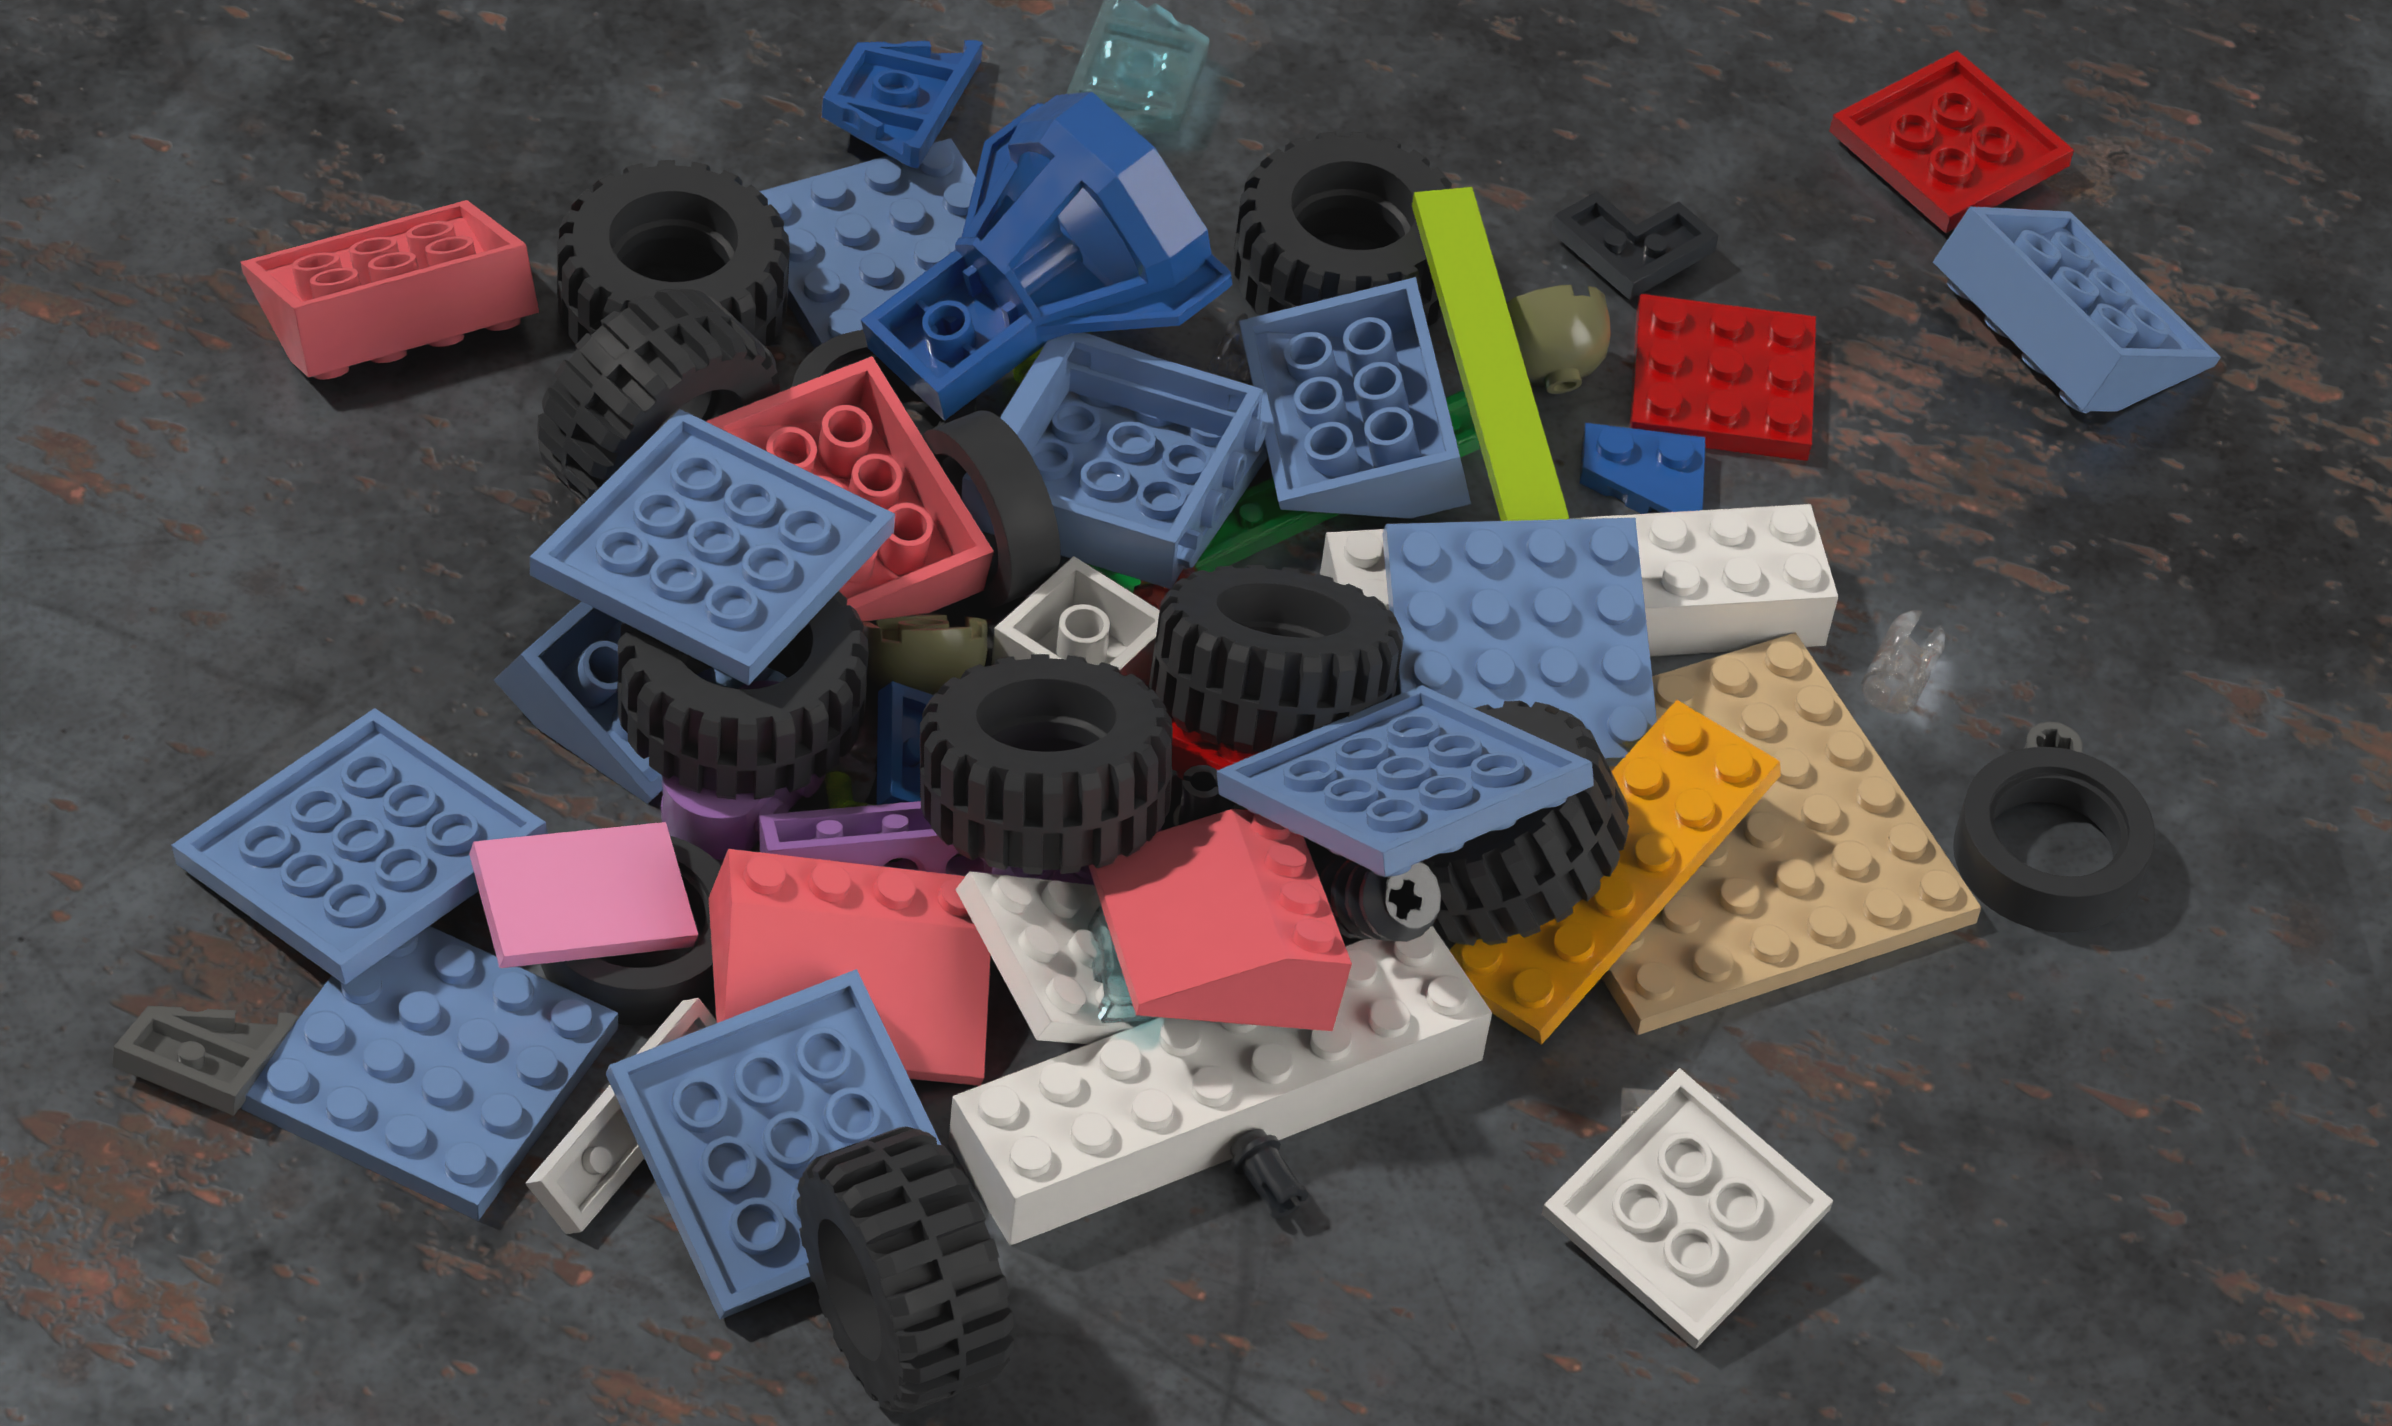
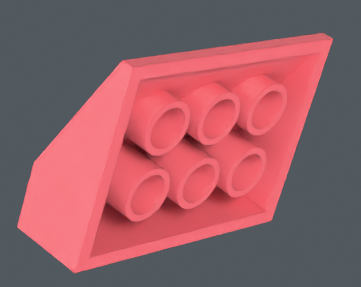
[241,200,539,380]
[706,356,994,622]
[1088,809,1352,1031]
[708,849,991,1086]

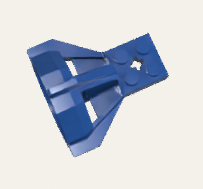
[861,92,1232,421]

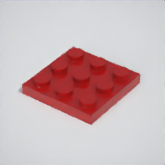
[1829,50,2074,233]
[1629,294,1816,461]

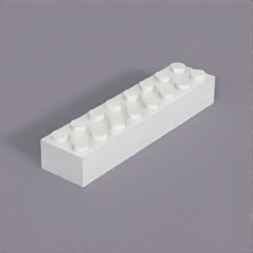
[1320,504,1838,657]
[948,926,1492,1246]

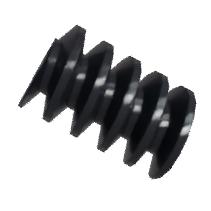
[1314,854,1441,942]

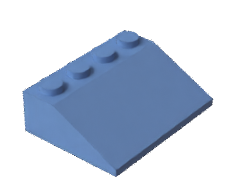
[1933,207,2221,413]
[1239,277,1471,518]
[494,601,786,804]

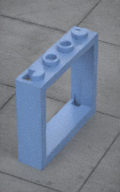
[962,333,1268,589]

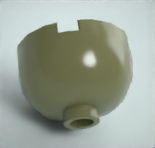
[1506,285,1611,394]
[862,614,987,695]

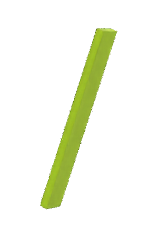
[1412,187,1570,521]

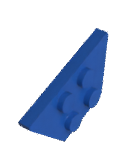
[821,40,983,169]

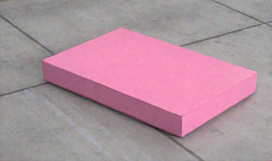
[469,822,698,968]

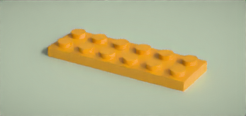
[1449,699,1781,1045]

